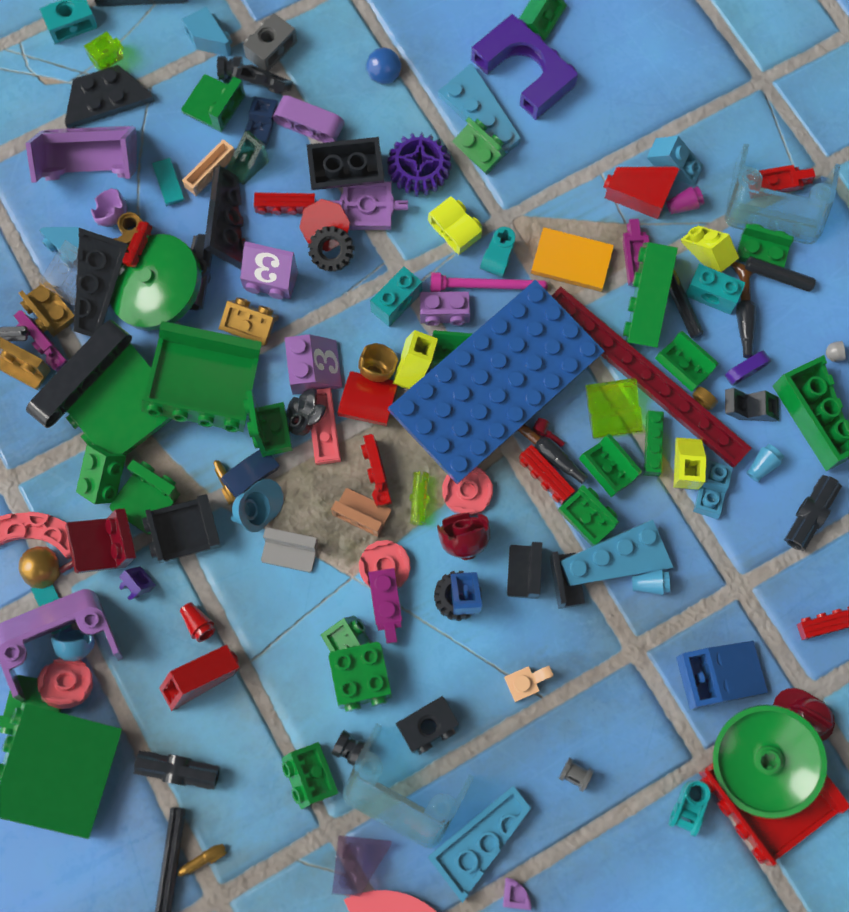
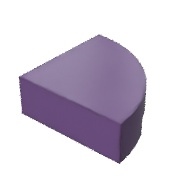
[503,878,531,910]

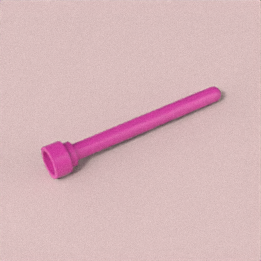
[430,272,548,292]

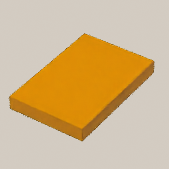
[531,227,614,292]

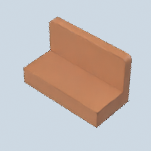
[331,488,391,537]

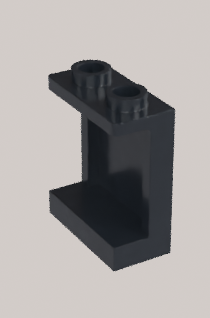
[142,494,221,563]

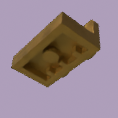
[19,281,74,337]
[219,297,279,346]
[0,337,51,390]

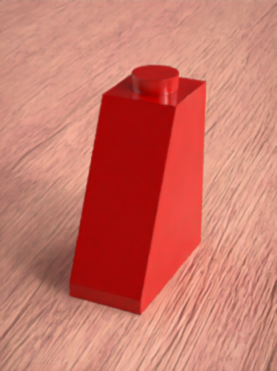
[603,167,679,219]
[159,644,240,711]

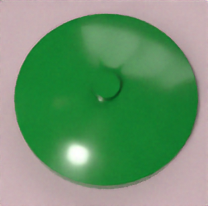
[110,234,202,331]
[713,705,827,818]

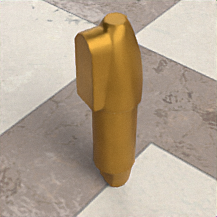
[213,460,236,505]
[178,844,227,877]

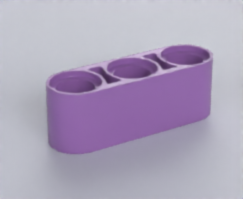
[273,96,345,143]

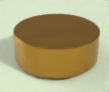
[692,386,718,410]

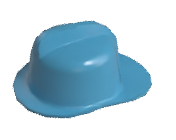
[230,479,283,533]

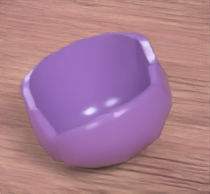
[91,188,127,227]

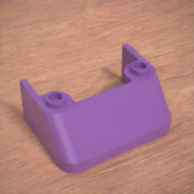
[25,126,137,183]
[0,589,123,702]

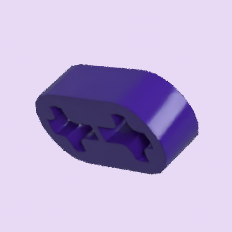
[725,350,771,386]

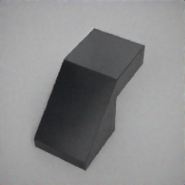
[725,388,779,422]

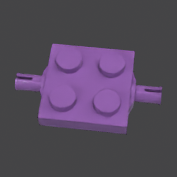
[328,182,408,230]

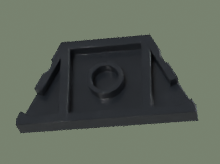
[65,65,155,128]

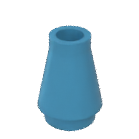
[746,444,784,482]
[632,569,670,595]

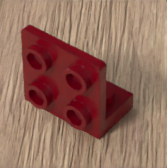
[65,508,136,574]

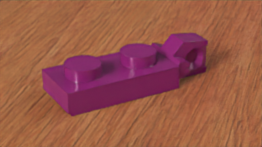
[622,219,649,286]
[13,310,68,372]
[368,568,402,643]

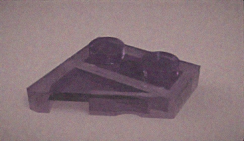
[332,835,391,897]

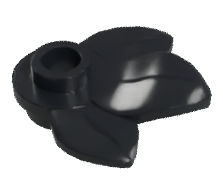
[287,388,326,436]

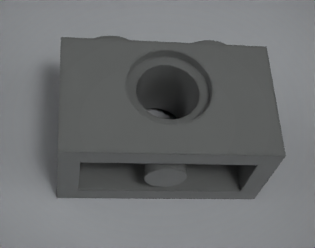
[243,13,297,71]

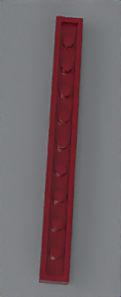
[551,286,752,469]

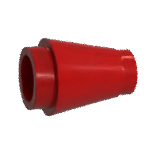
[179,602,215,642]

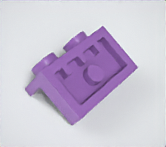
[420,292,470,326]

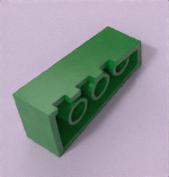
[623,242,678,348]
[772,355,849,471]

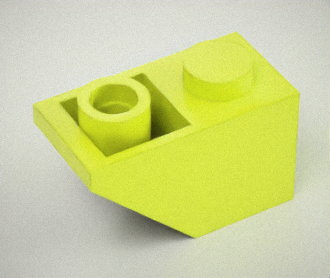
[681,225,739,272]
[393,330,438,389]
[673,437,706,490]

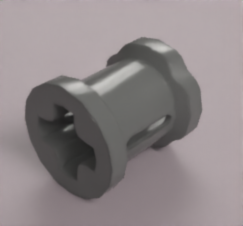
[559,757,594,792]

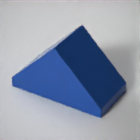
[451,572,482,615]

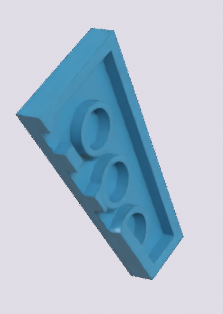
[438,63,521,154]
[560,520,674,586]
[428,786,531,903]

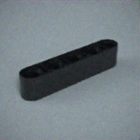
[26,320,132,428]

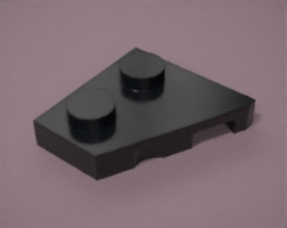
[232,64,293,94]

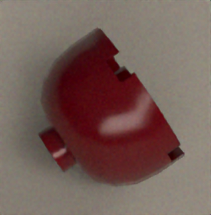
[437,513,490,560]

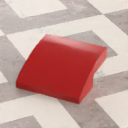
[337,371,398,427]

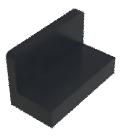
[507,542,542,599]
[550,552,585,609]

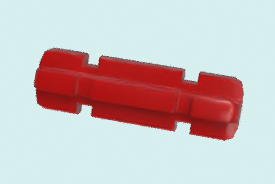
[122,221,153,268]

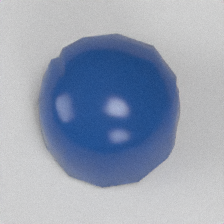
[366,47,402,84]

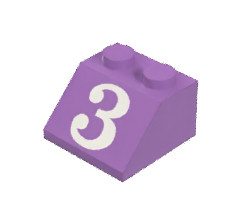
[240,241,298,300]
[284,334,342,395]

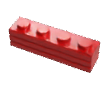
[254,192,316,215]
[519,444,575,505]
[797,607,849,640]

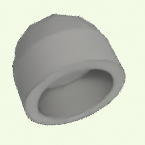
[826,341,846,362]

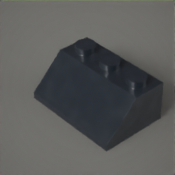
[306,137,384,190]

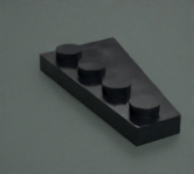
[204,165,246,270]
[73,228,129,337]

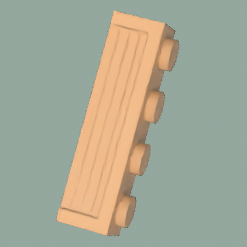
[182,139,237,196]

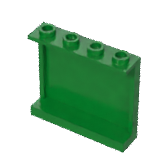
[141,321,262,432]
[65,343,173,456]
[0,703,122,839]

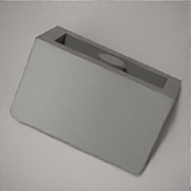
[261,527,319,573]

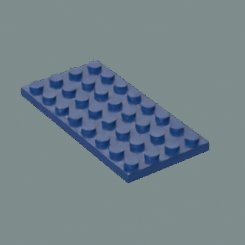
[388,279,604,485]

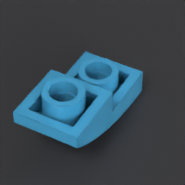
[693,460,733,519]

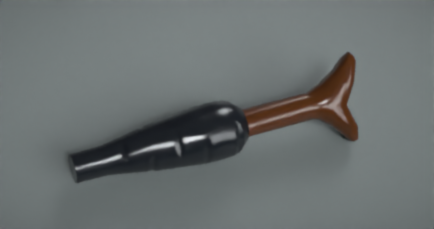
[730,262,757,358]
[518,424,588,484]

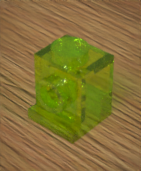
[84,31,124,71]

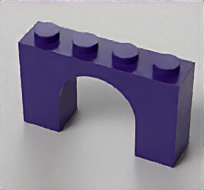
[471,14,578,120]

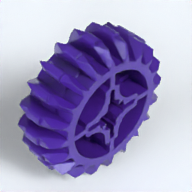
[387,132,452,197]

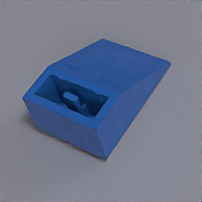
[676,641,768,710]

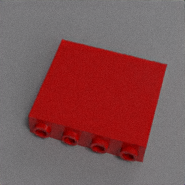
[699,762,849,866]

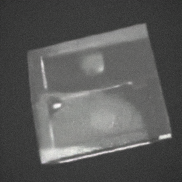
[39,240,78,306]

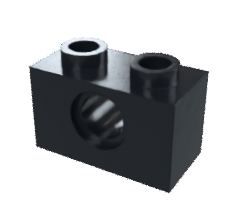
[396,696,459,755]

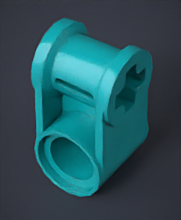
[480,226,516,277]
[668,781,711,837]

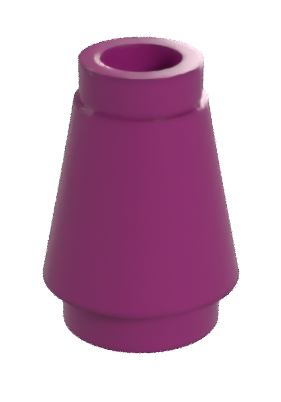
[666,186,704,215]

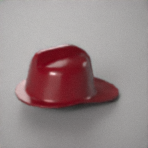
[773,688,835,742]

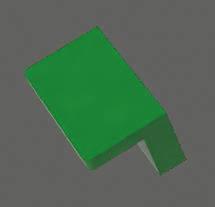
[518,0,567,40]

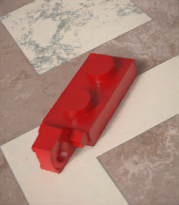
[745,165,816,198]
[361,434,392,508]

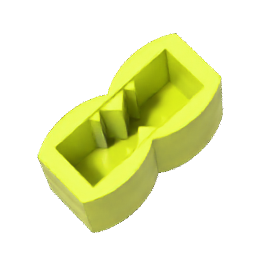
[428,196,482,255]

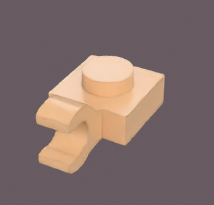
[504,666,554,702]

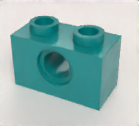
[39,0,98,44]
[686,263,746,315]
[370,266,422,327]

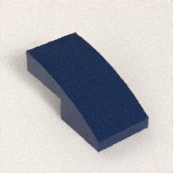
[243,96,277,148]
[221,449,280,498]

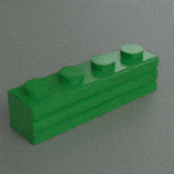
[643,410,664,477]

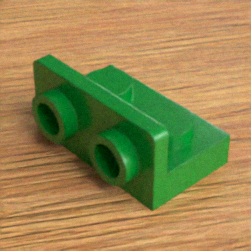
[452,117,506,175]
[736,224,794,267]
[320,616,373,652]
[282,742,339,810]

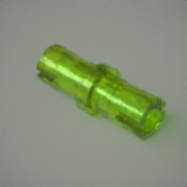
[409,471,430,525]

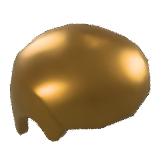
[358,343,398,382]
[19,546,60,589]

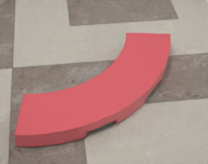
[0,512,72,559]
[344,890,437,912]

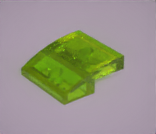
[585,378,643,439]

